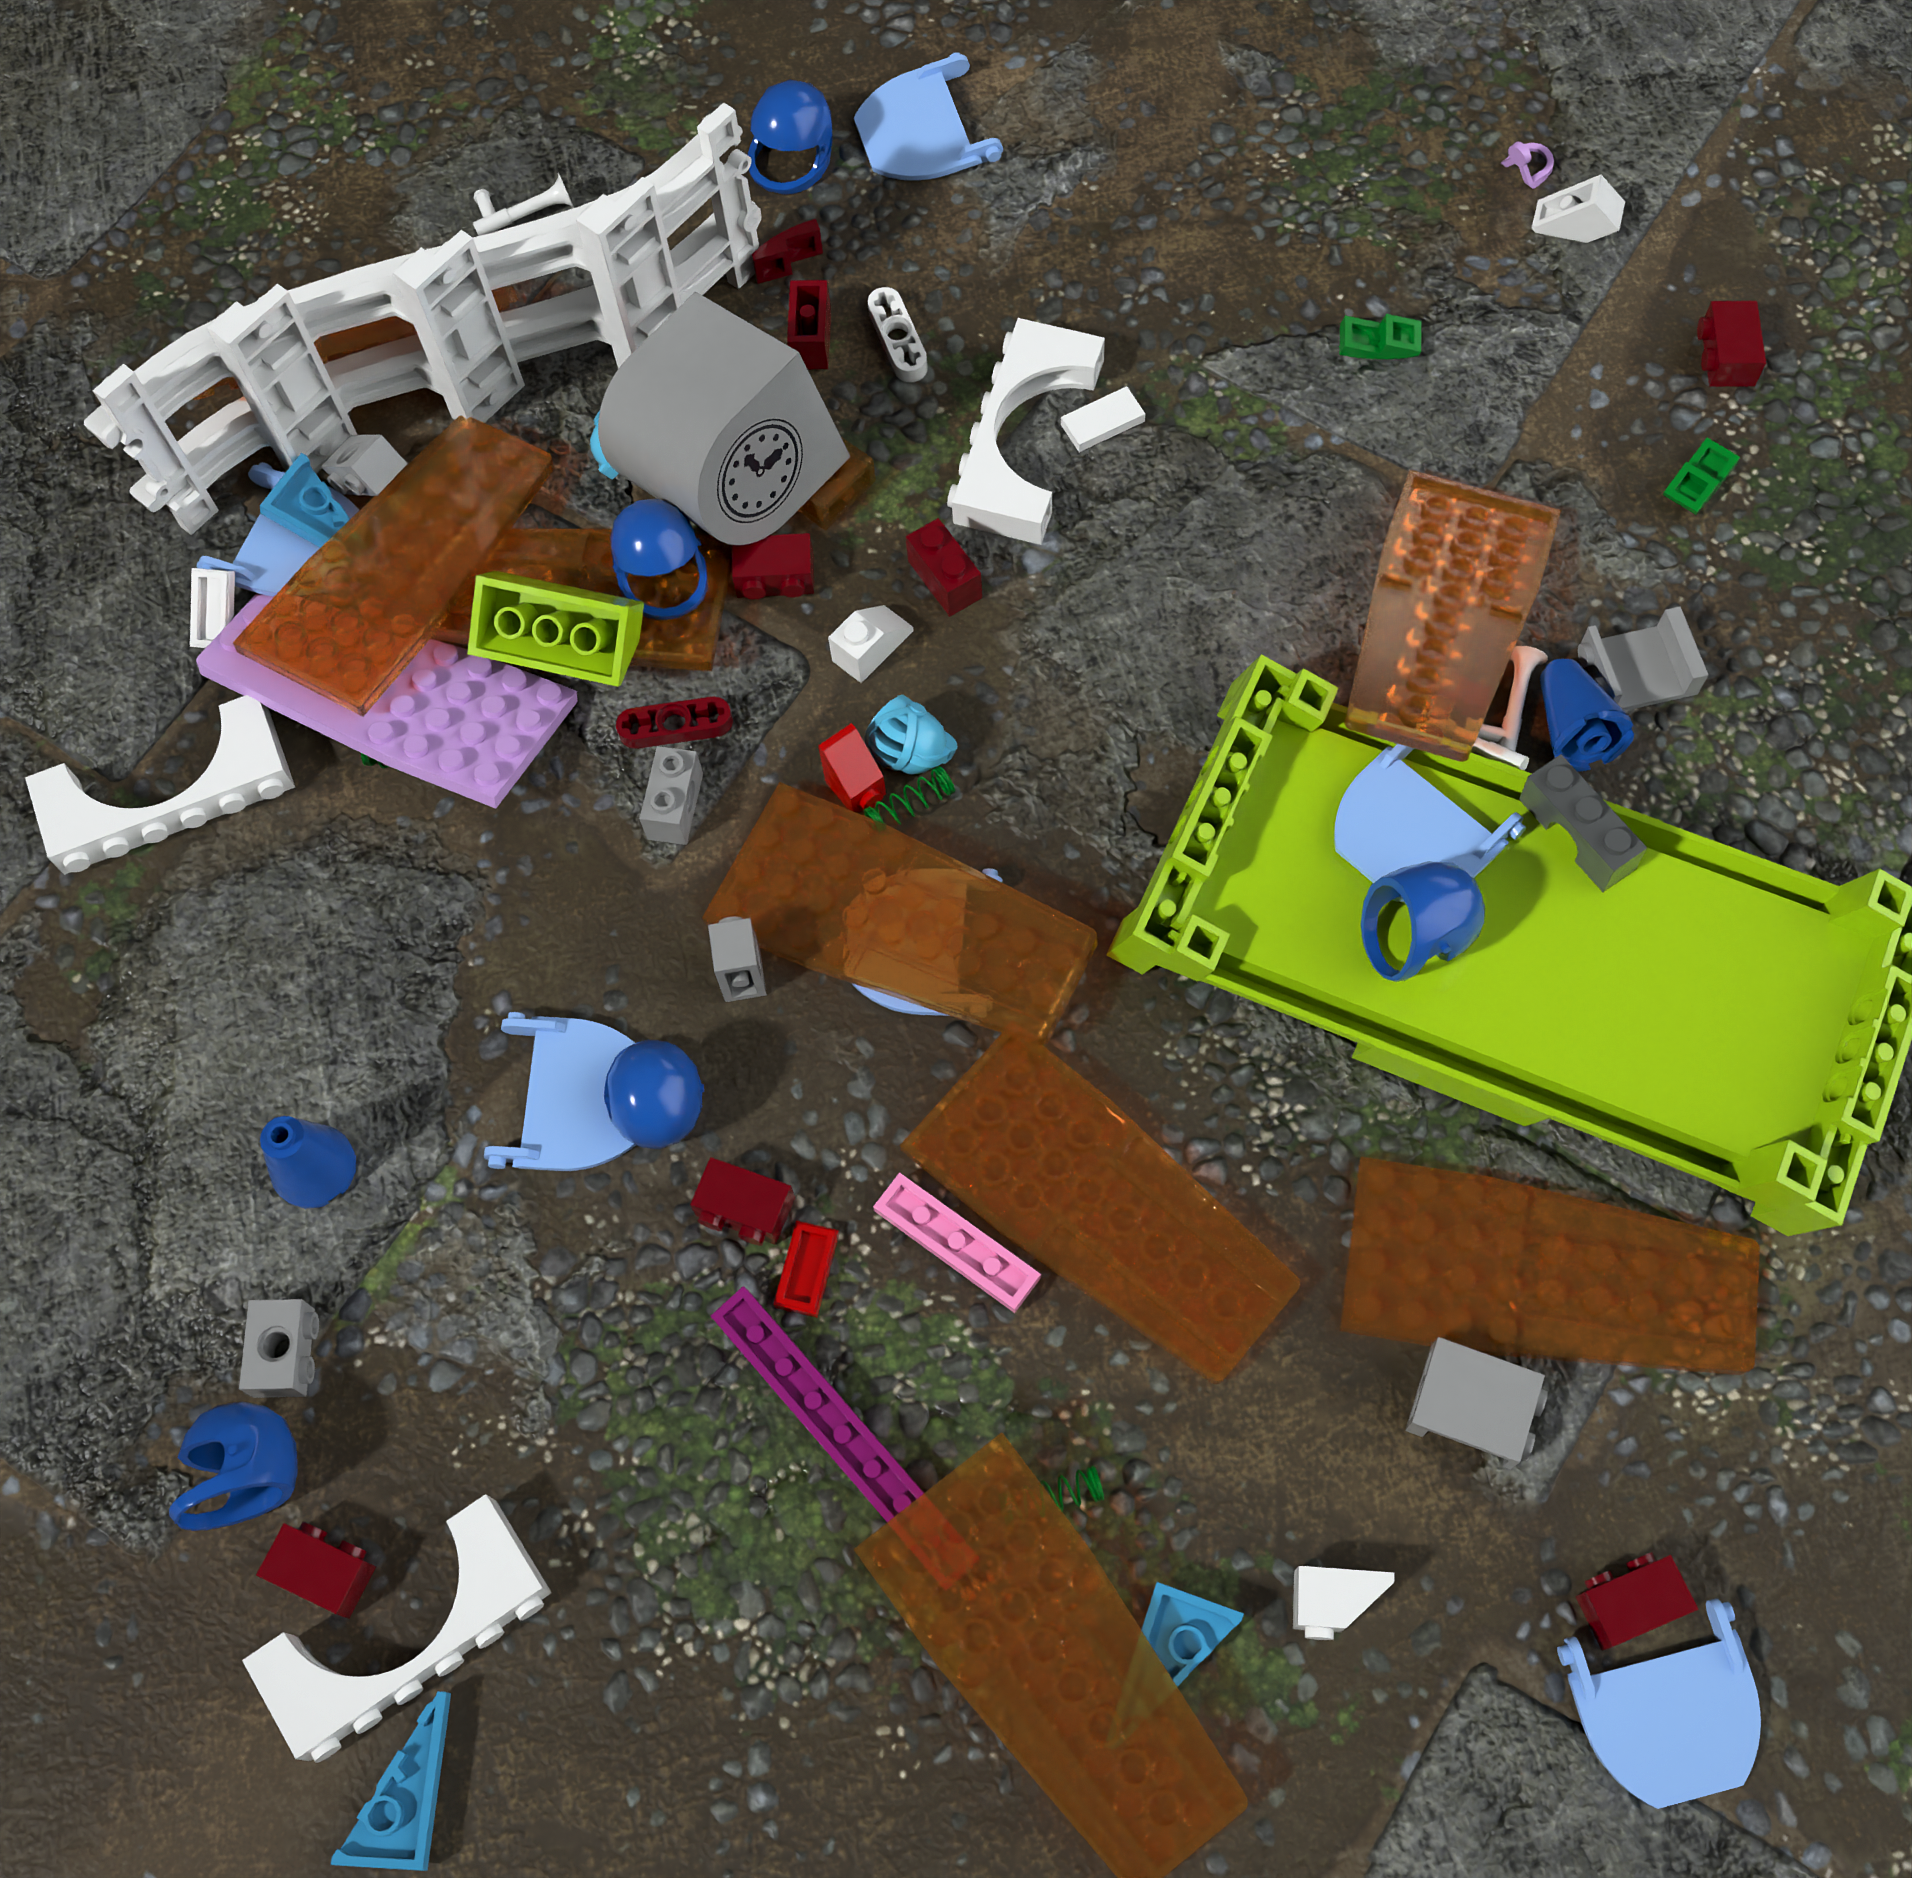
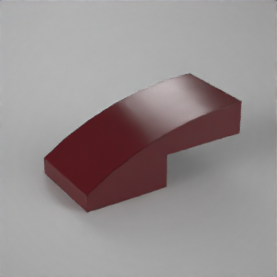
[752,219,823,284]

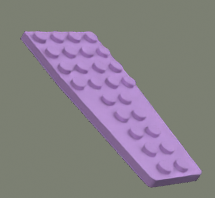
[196,593,578,809]

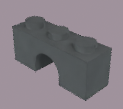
[1519,754,1647,892]

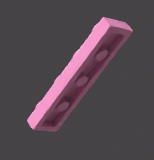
[873,1173,1041,1313]

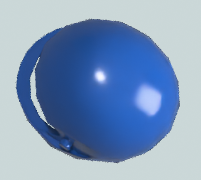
[748,79,833,194]
[610,498,708,620]
[1361,861,1485,982]
[604,1039,704,1149]
[169,1401,298,1531]

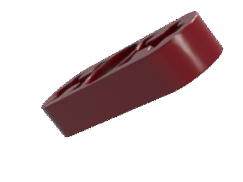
[616,696,733,749]

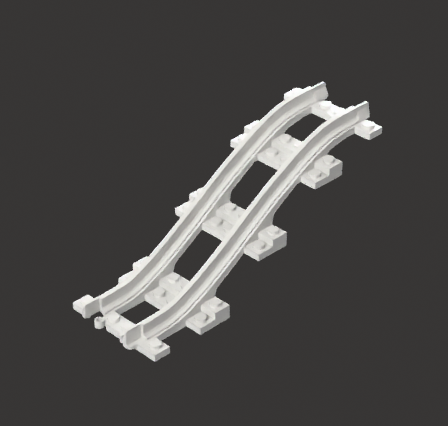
[84,102,761,535]

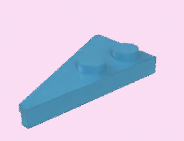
[260,453,383,581]
[1104,1582,1244,1749]
[331,1691,451,1871]

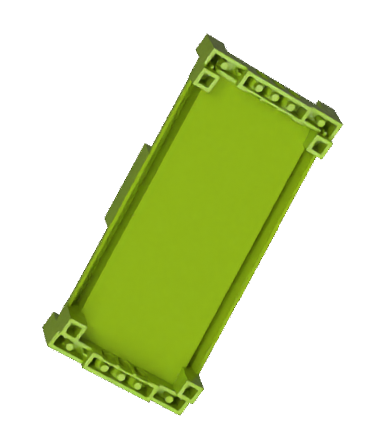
[1106,654,1912,1236]

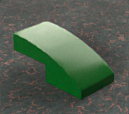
[1339,314,1421,359]
[1663,438,1740,515]

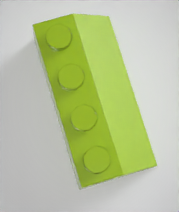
[467,571,644,687]

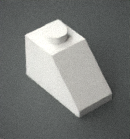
[1532,174,1625,243]
[828,605,913,683]
[1293,1566,1394,1640]

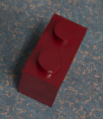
[787,280,831,370]
[1697,301,1766,387]
[905,518,982,617]
[732,533,814,599]
[690,1157,796,1246]
[256,1521,376,1619]
[1575,1552,1699,1651]

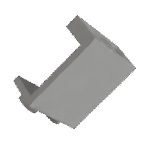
[1578,606,1708,711]
[1405,1337,1548,1470]

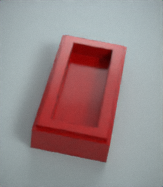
[773,1221,839,1318]

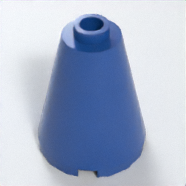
[1540,659,1634,771]
[260,1116,356,1209]

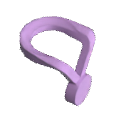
[1501,142,1554,189]

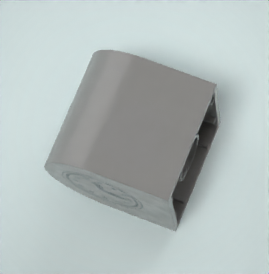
[598,292,850,545]

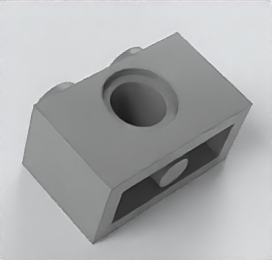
[321,435,408,496]
[639,746,703,845]
[708,916,767,1002]
[239,1299,319,1398]

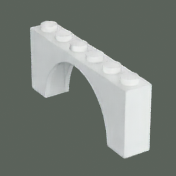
[947,318,1105,545]
[25,695,295,875]
[242,1494,551,1763]

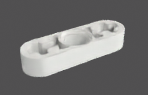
[868,287,927,382]

